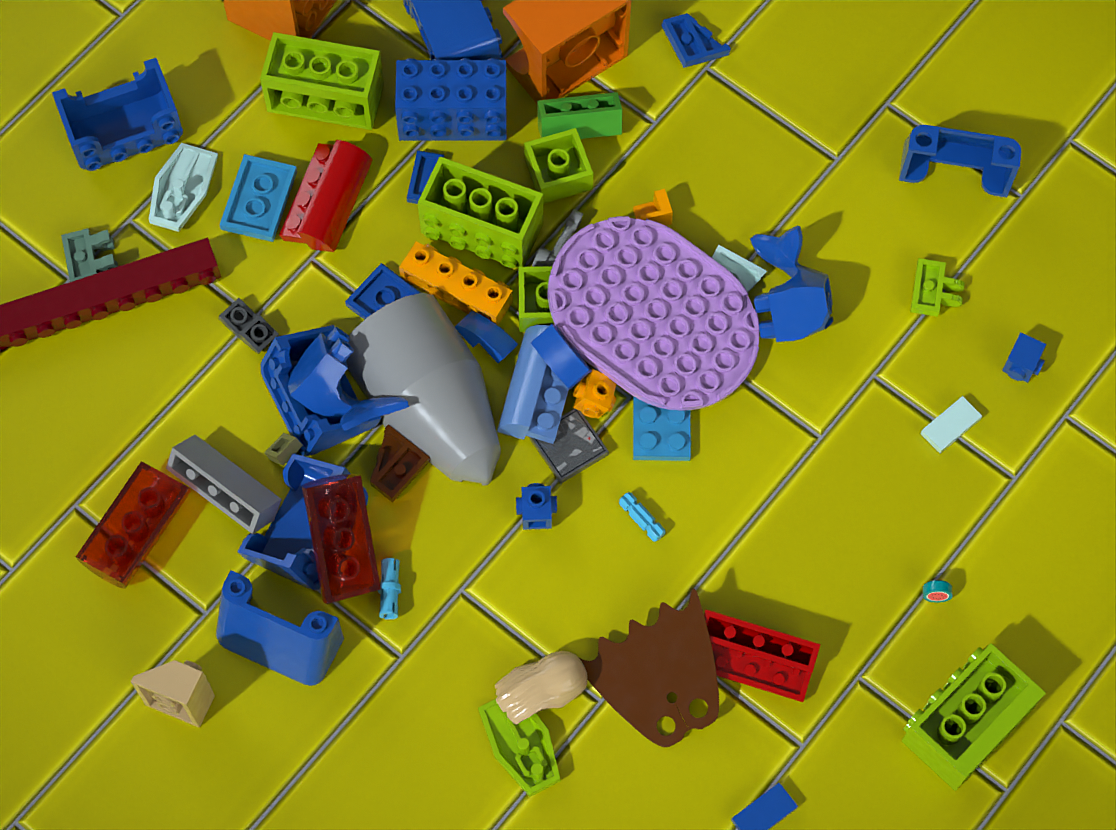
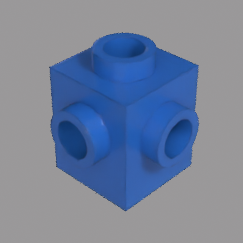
[516,483,557,530]

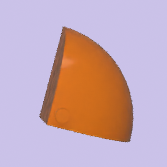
[223,0,337,41]

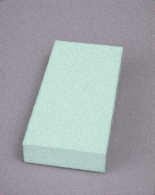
[920,396,982,454]

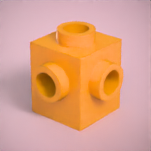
[573,369,617,419]

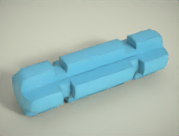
[619,492,665,542]

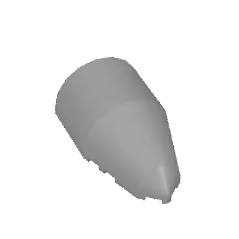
[346,293,501,486]

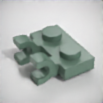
[61,228,118,282]

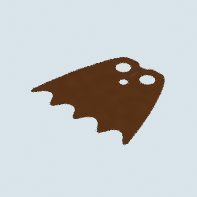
[578,589,719,747]

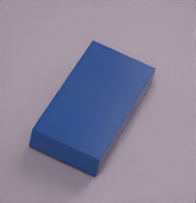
[407,150,444,204]
[731,783,798,830]

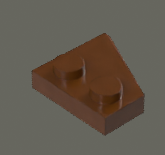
[370,424,430,502]

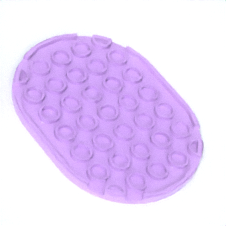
[548,216,759,411]

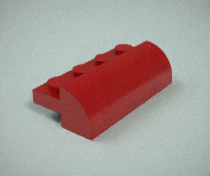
[279,140,373,252]
[704,609,821,703]

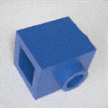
[1002,332,1046,383]

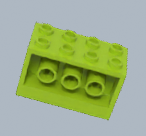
[260,32,384,130]
[902,643,1046,791]

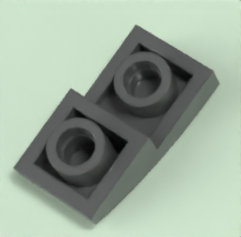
[218,298,279,354]

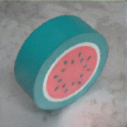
[923,580,953,603]

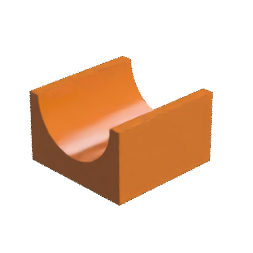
[503,0,631,104]

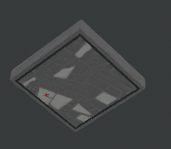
[530,409,609,484]

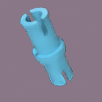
[378,558,401,620]

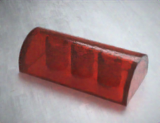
[76,461,191,589]
[302,474,381,604]

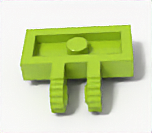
[910,258,965,317]

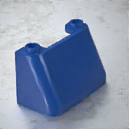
[261,325,381,457]
[237,453,368,590]
[216,570,344,686]

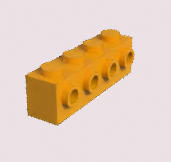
[399,241,513,325]

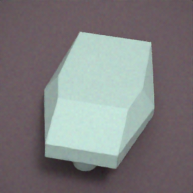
[149,143,218,232]

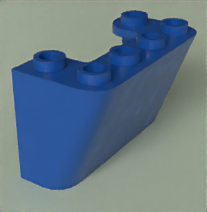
[899,125,1021,198]

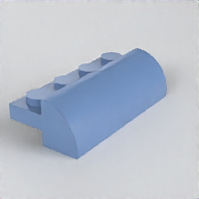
[497,325,569,444]

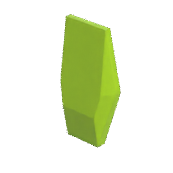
[478,699,561,797]

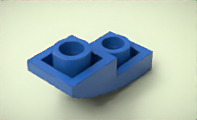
[455,311,518,363]
[531,324,591,389]

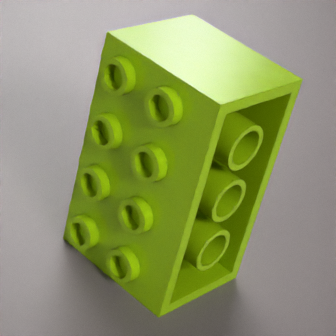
[418,156,543,268]

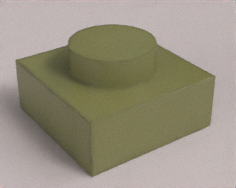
[264,433,303,466]

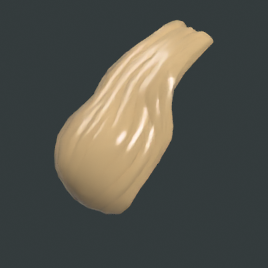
[495,651,587,724]

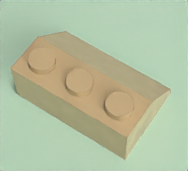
[131,660,215,728]

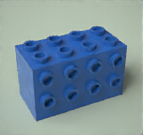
[395,58,507,141]

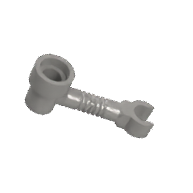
[532,209,583,267]

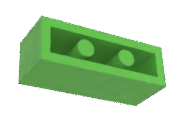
[537,92,622,139]

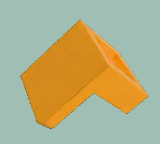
[633,189,673,226]

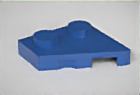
[662,13,731,68]

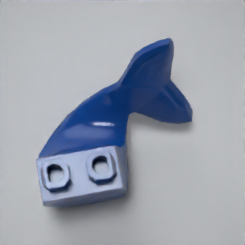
[750,226,833,342]
[288,327,409,431]

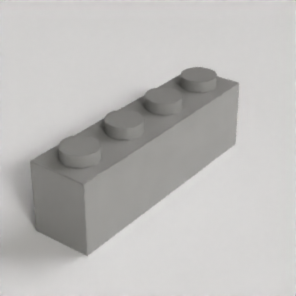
[166,435,282,534]

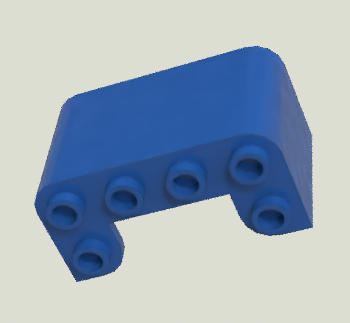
[403,0,503,60]
[52,58,183,171]

